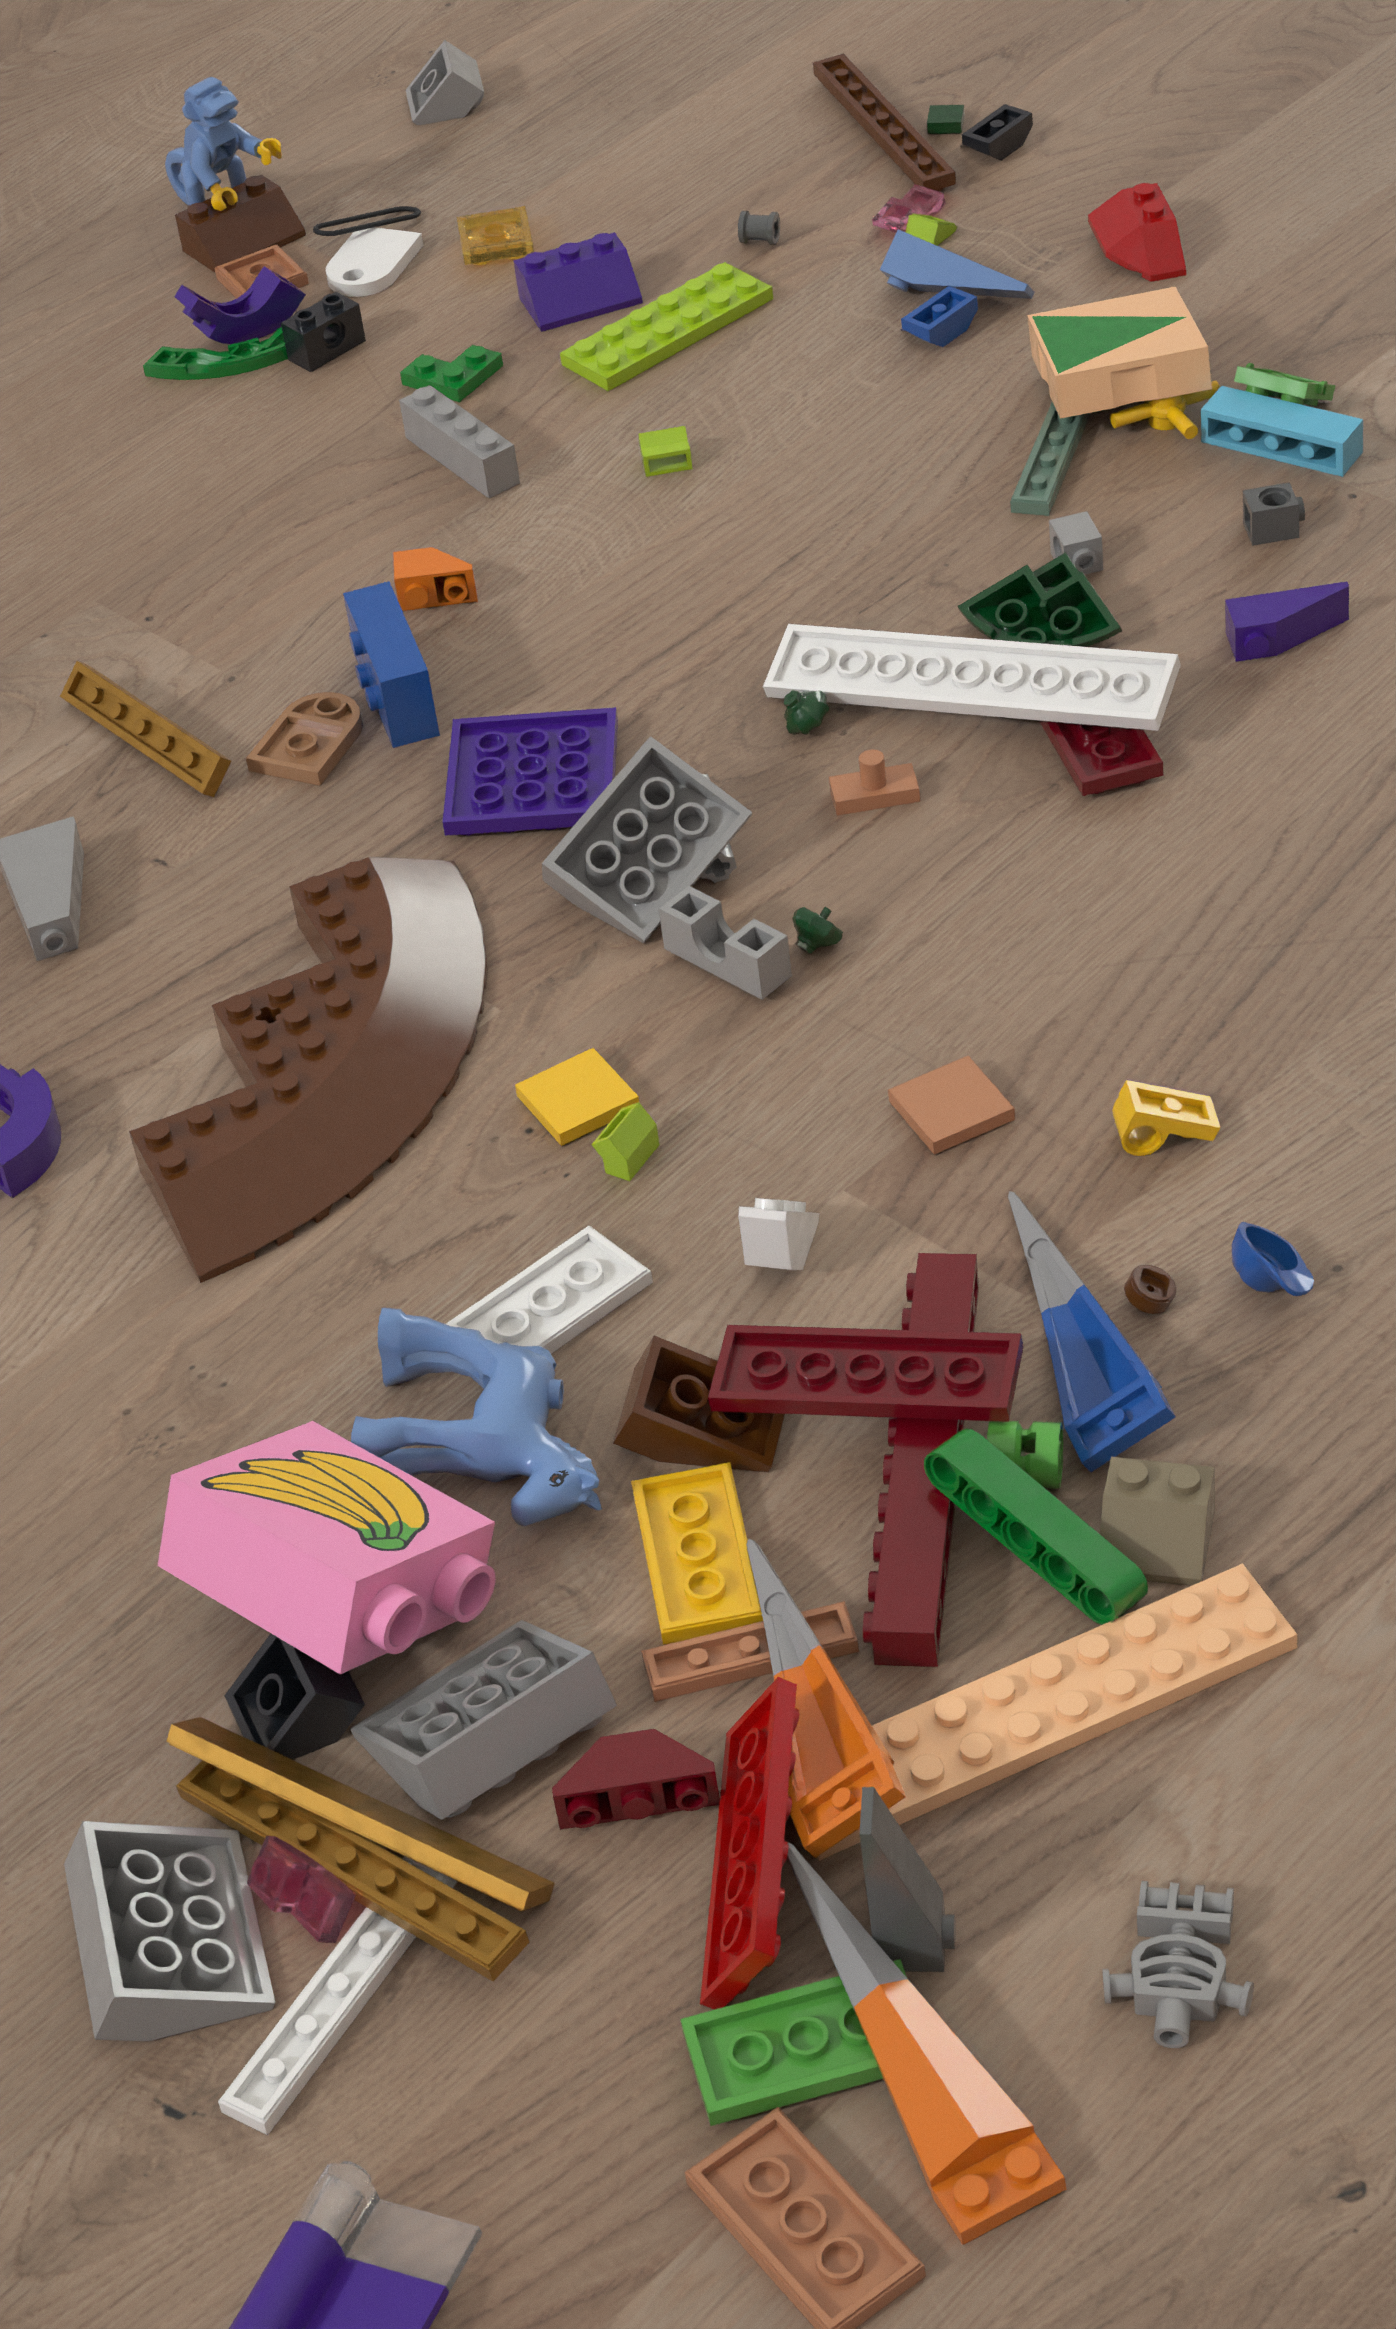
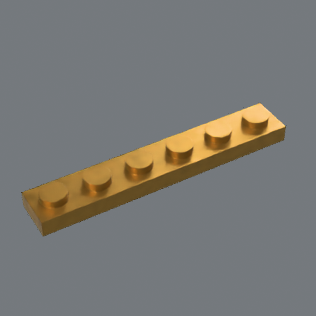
[60,661,231,797]

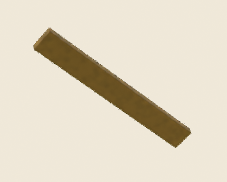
[167,1717,555,1911]
[176,1760,530,1982]

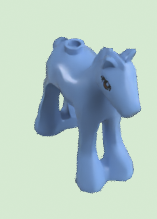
[351,1307,602,1526]

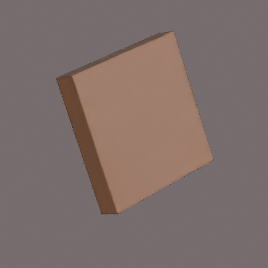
[215,244,309,299]
[888,1056,1015,1155]

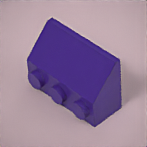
[513,232,643,332]

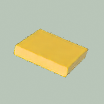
[515,1048,640,1146]

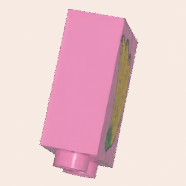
[158,1421,495,1674]

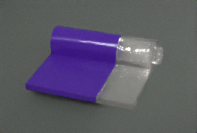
[229,2161,483,2329]

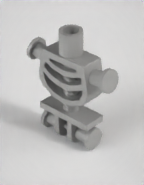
[1102,1881,1254,2048]

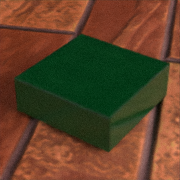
[927,105,965,134]

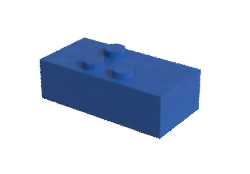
[343,581,440,748]

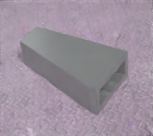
[0,816,84,961]

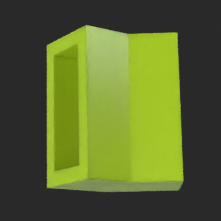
[638,426,693,477]
[591,1102,660,1181]

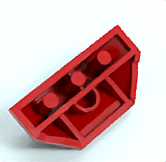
[1088,183,1186,282]

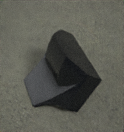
[960,104,1033,161]

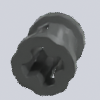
[738,211,780,245]

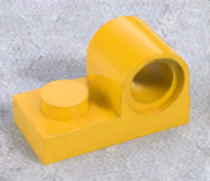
[1112,1080,1221,1156]

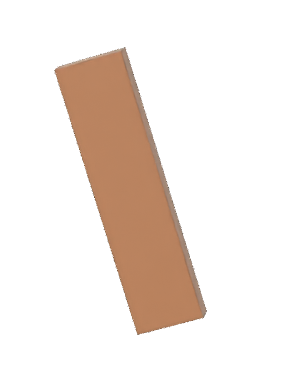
[641,1601,859,1702]

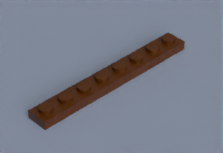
[813,53,956,194]

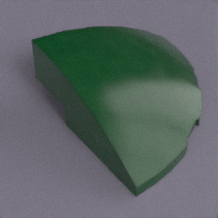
[958,552,1122,647]

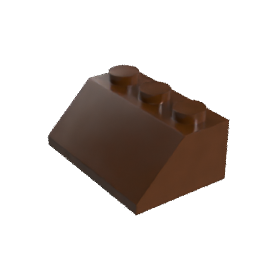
[175,175,306,273]

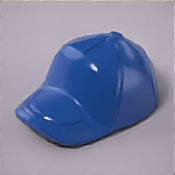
[1232,1222,1314,1296]

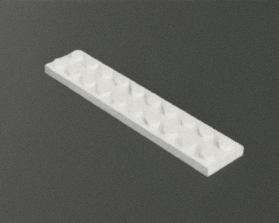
[763,624,1181,731]

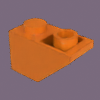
[393,547,478,611]

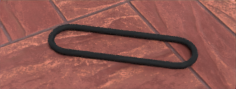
[313,206,421,236]

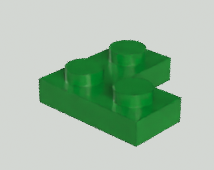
[400,345,503,402]

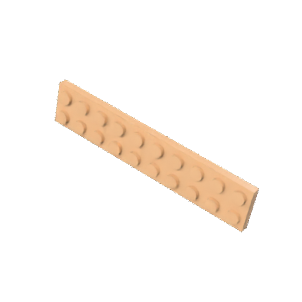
[817,1563,1297,1861]

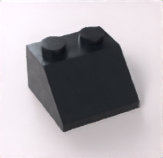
[224,1634,365,1760]

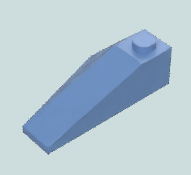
[880,229,1035,299]

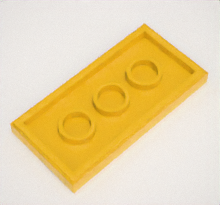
[631,1462,763,1645]

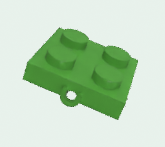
[1234,363,1336,406]

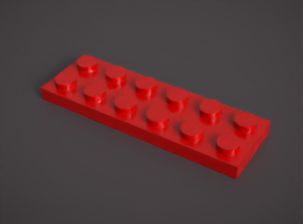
[700,1677,800,2010]

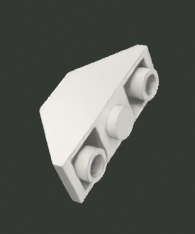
[738,1198,819,1270]

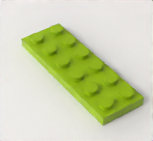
[560,262,773,391]

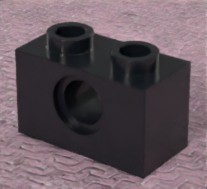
[281,292,366,372]

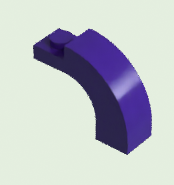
[174,266,306,344]
[0,1064,61,1198]

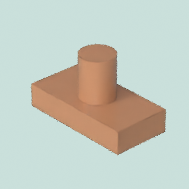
[829,749,920,816]

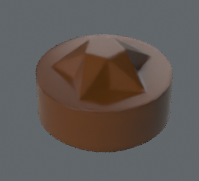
[1124,1265,1176,1314]

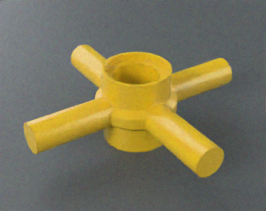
[1110,381,1220,439]

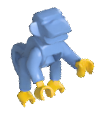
[165,77,282,211]

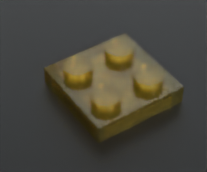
[456,206,534,265]

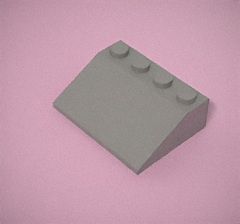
[542,736,752,943]
[350,1620,617,1820]
[64,1821,275,2041]

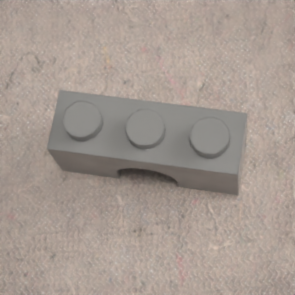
[659,885,792,1000]

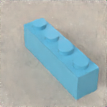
[1201,386,1363,477]

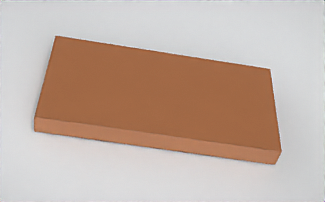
[685,2107,926,2329]

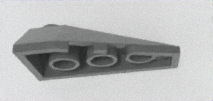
[860,1787,956,1972]

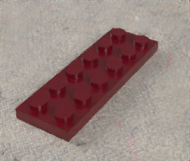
[708,1325,1024,1422]

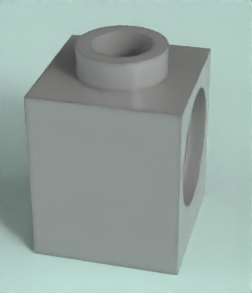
[1049,511,1103,574]

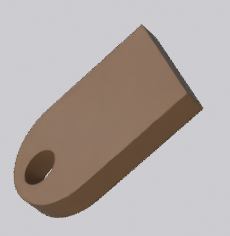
[246,692,363,786]

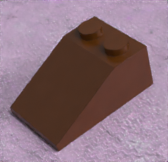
[613,1335,785,1472]

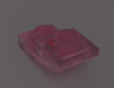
[247,1836,356,1943]

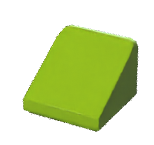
[905,214,957,246]

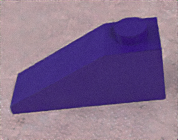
[1225,581,1349,662]

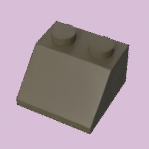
[1100,1457,1215,1586]

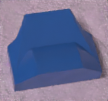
[900,286,978,347]

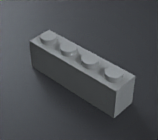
[399,385,520,498]

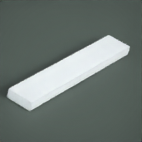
[218,1856,457,2135]

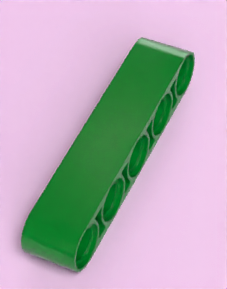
[924,1428,1148,1625]

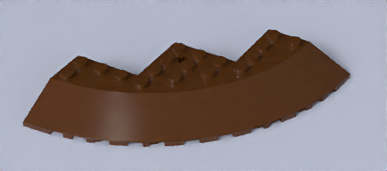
[129,857,488,1283]

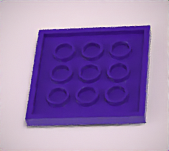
[442,707,618,836]

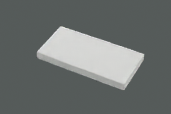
[446,1226,653,1354]

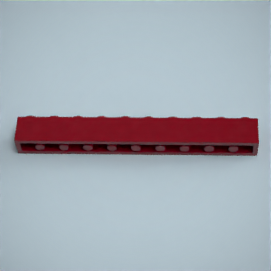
[863,1253,979,1667]

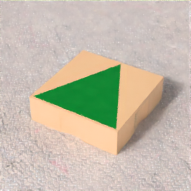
[1027,287,1212,419]

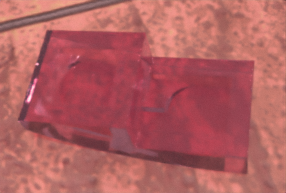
[872,184,946,233]

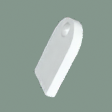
[326,227,423,297]

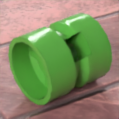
[987,1421,1063,1489]

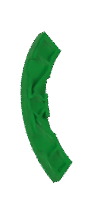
[143,327,288,380]

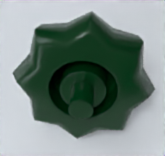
[783,690,829,735]
[792,907,843,954]

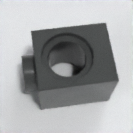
[1242,483,1305,546]

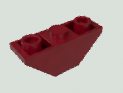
[552,1729,720,1830]

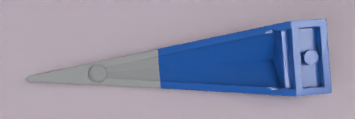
[1008,1191,1176,1472]

